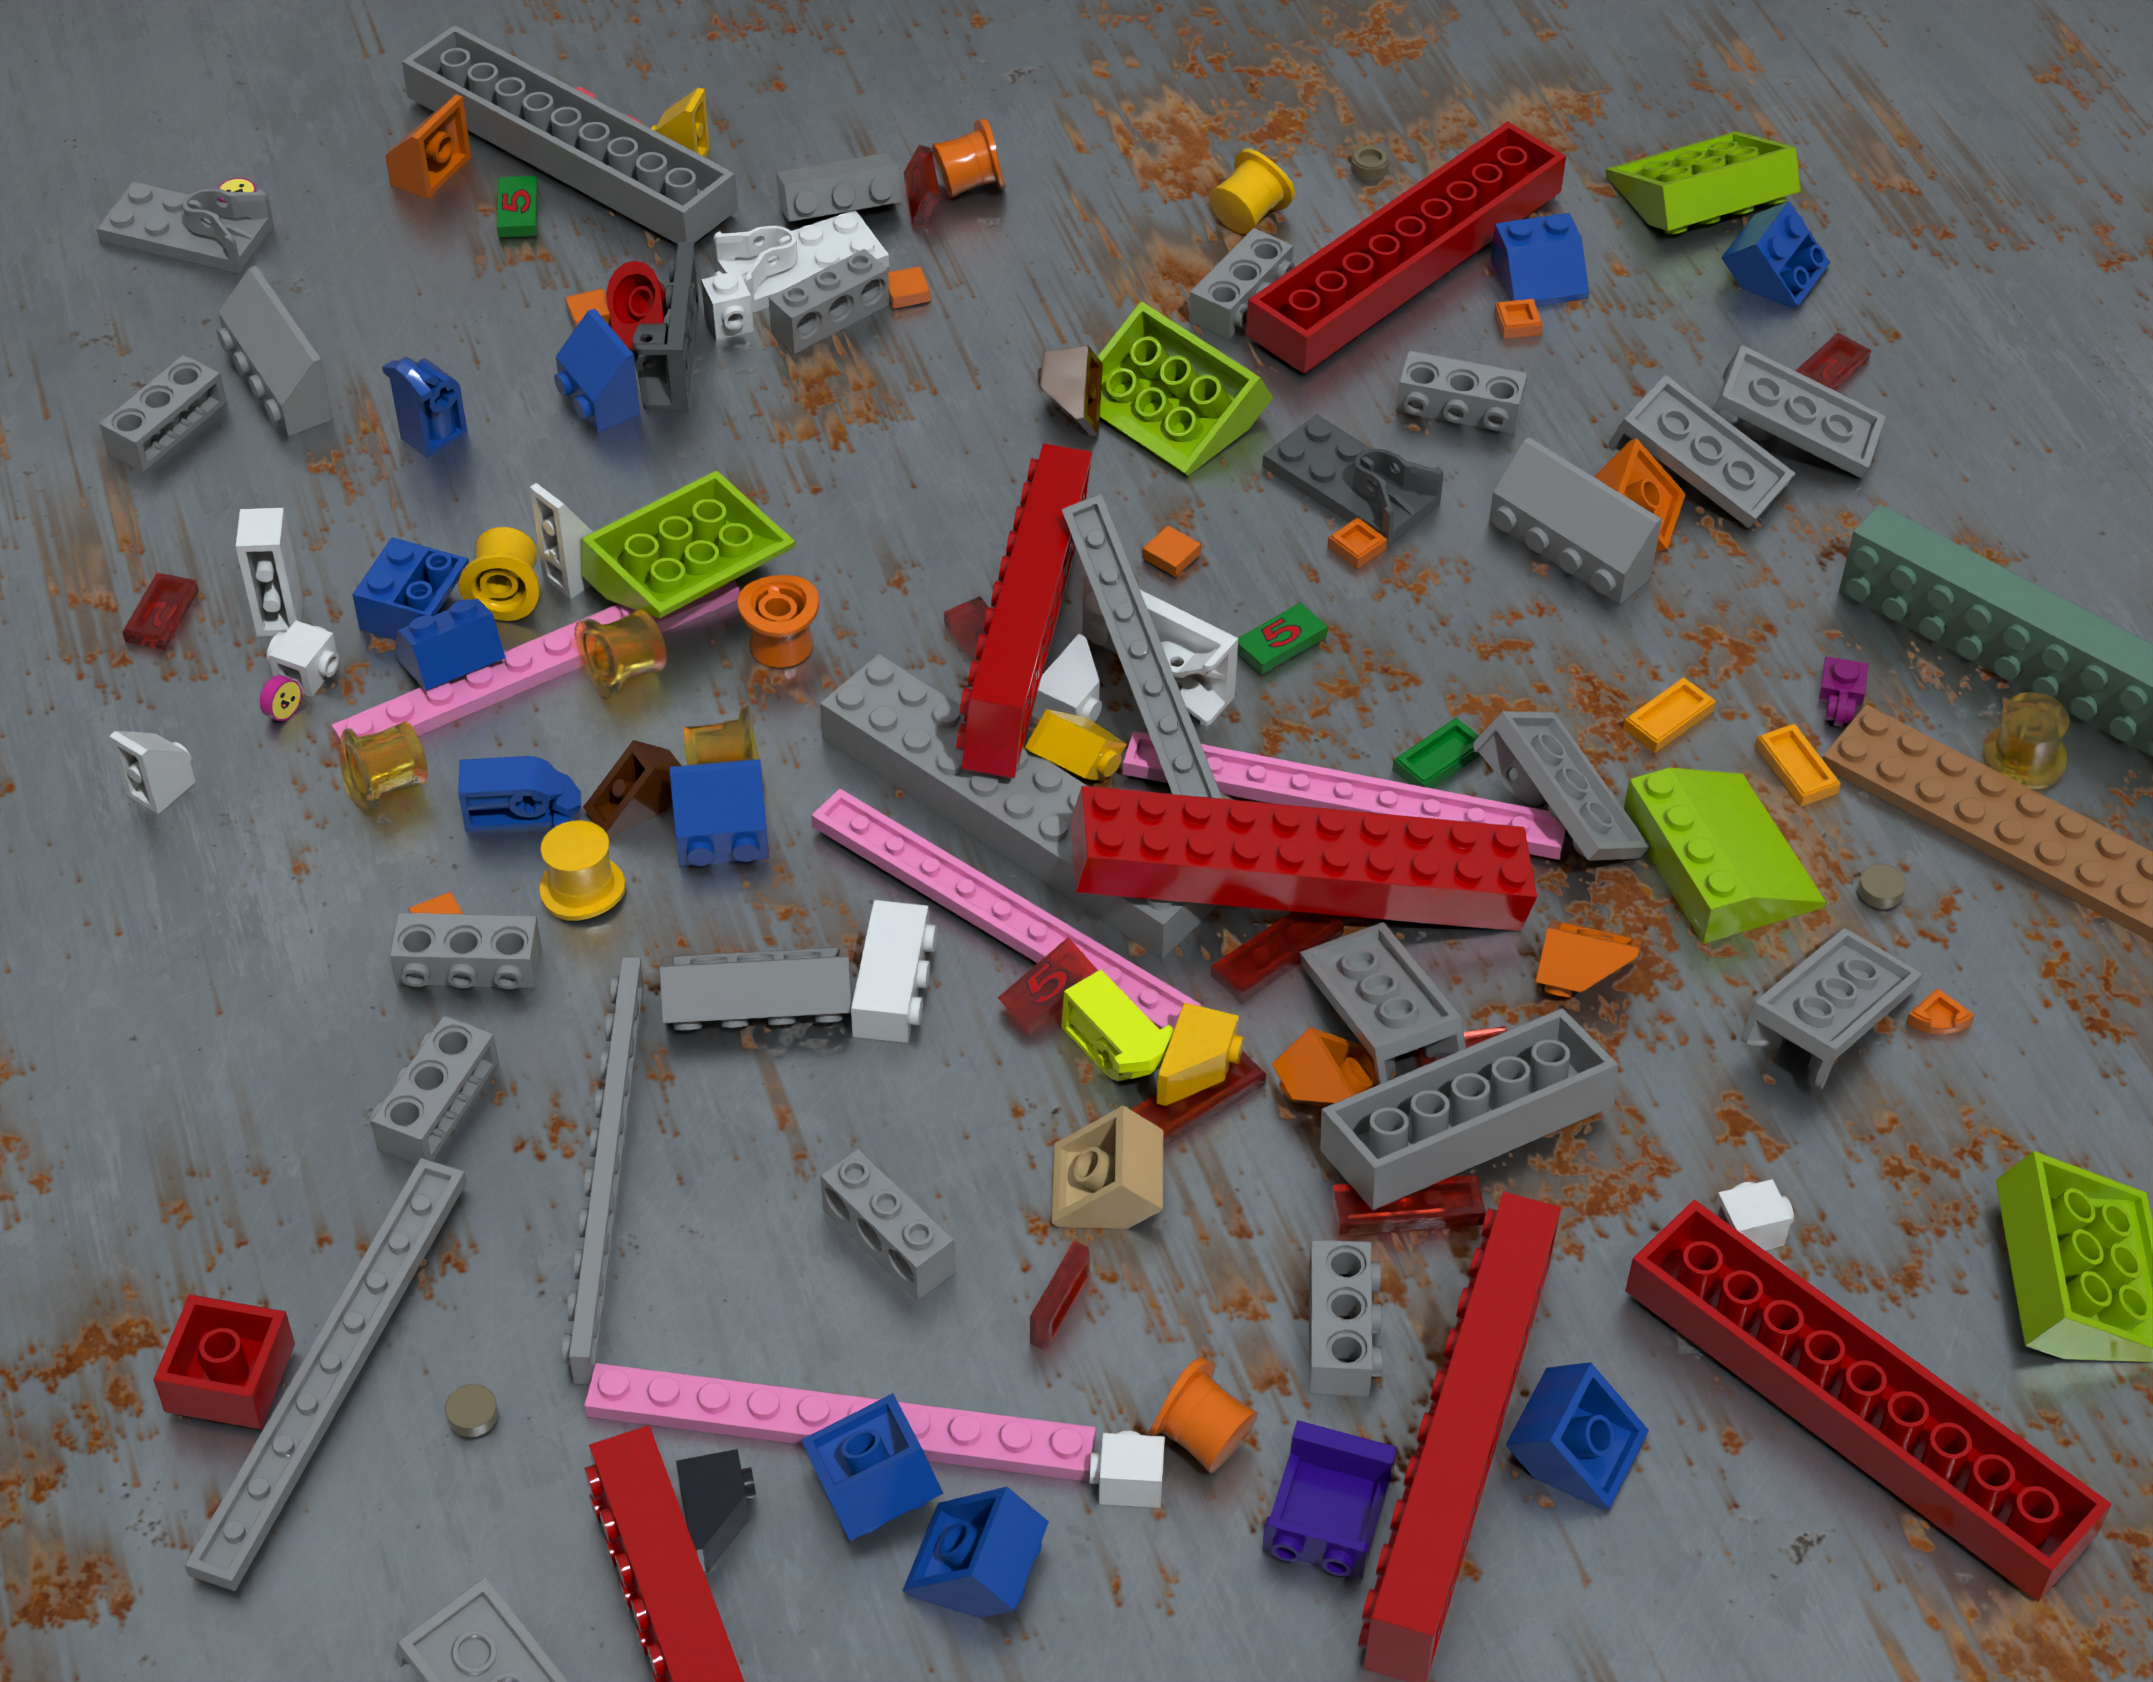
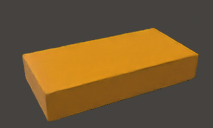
[1623,677,1716,753]
[1755,723,1841,807]

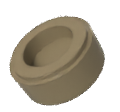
[1351,145,1389,180]
[1858,864,1906,909]
[445,1384,498,1437]

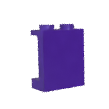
[1262,1420,1397,1578]

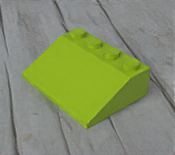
[1605,131,1801,234]
[1097,301,1274,476]
[581,470,796,619]
[1624,767,1826,944]
[1995,1151,2153,1362]

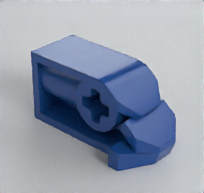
[382,356,468,458]
[458,756,581,832]

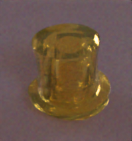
[574,609,667,699]
[1982,692,2070,789]
[684,706,765,788]
[340,721,428,811]

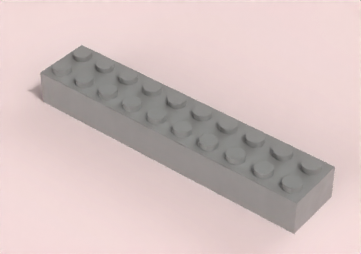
[402,25,738,244]
[820,654,1219,959]

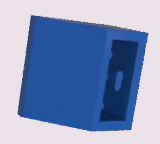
[1721,201,1831,308]
[352,537,469,640]

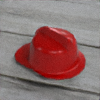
[606,260,668,352]

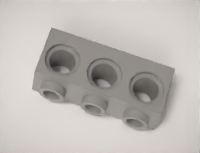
[1189,228,1295,340]
[768,249,889,354]
[1396,351,1528,435]
[99,354,227,473]
[390,913,541,989]
[370,1015,499,1164]
[820,1149,955,1300]
[1309,1240,1382,1397]

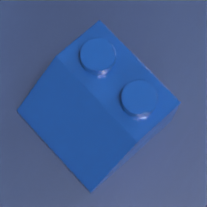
[1491,213,1589,307]
[554,308,640,433]
[395,598,506,691]
[670,759,769,867]
[1506,1362,1649,1510]
[801,1393,943,1541]
[902,1486,1049,1618]

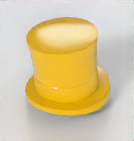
[1209,148,1295,235]
[458,527,540,621]
[539,820,626,921]

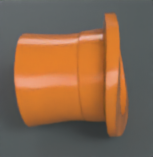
[932,118,1006,199]
[737,575,820,668]
[1147,1357,1258,1473]

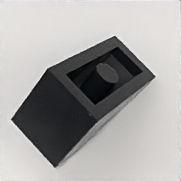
[676,1449,756,1575]

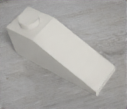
[530,483,593,599]

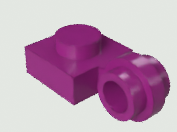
[1819,656,1869,727]

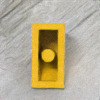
[651,88,710,158]
[1025,709,1127,782]
[1157,1002,1245,1106]

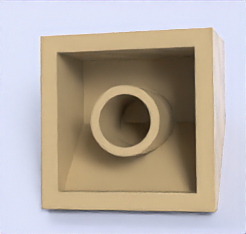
[1052,1105,1163,1229]

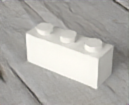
[235,508,304,637]
[851,900,937,1043]

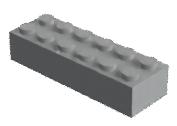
[1320,1008,1618,1210]

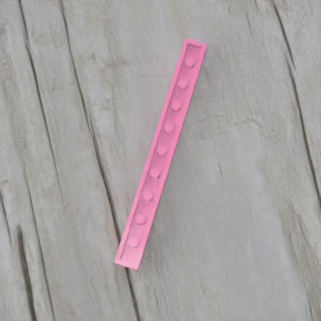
[332,580,740,764]
[1123,731,1566,860]
[811,788,1201,1030]
[584,1363,1096,1482]

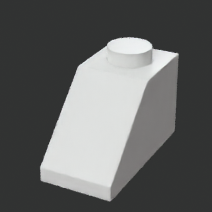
[1032,634,1102,722]
[109,731,196,815]

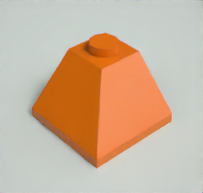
[385,94,472,199]
[1594,438,1686,552]
[1536,920,1643,997]
[1272,1027,1377,1109]

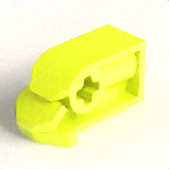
[1061,969,1174,1081]

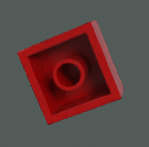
[153,1294,295,1430]

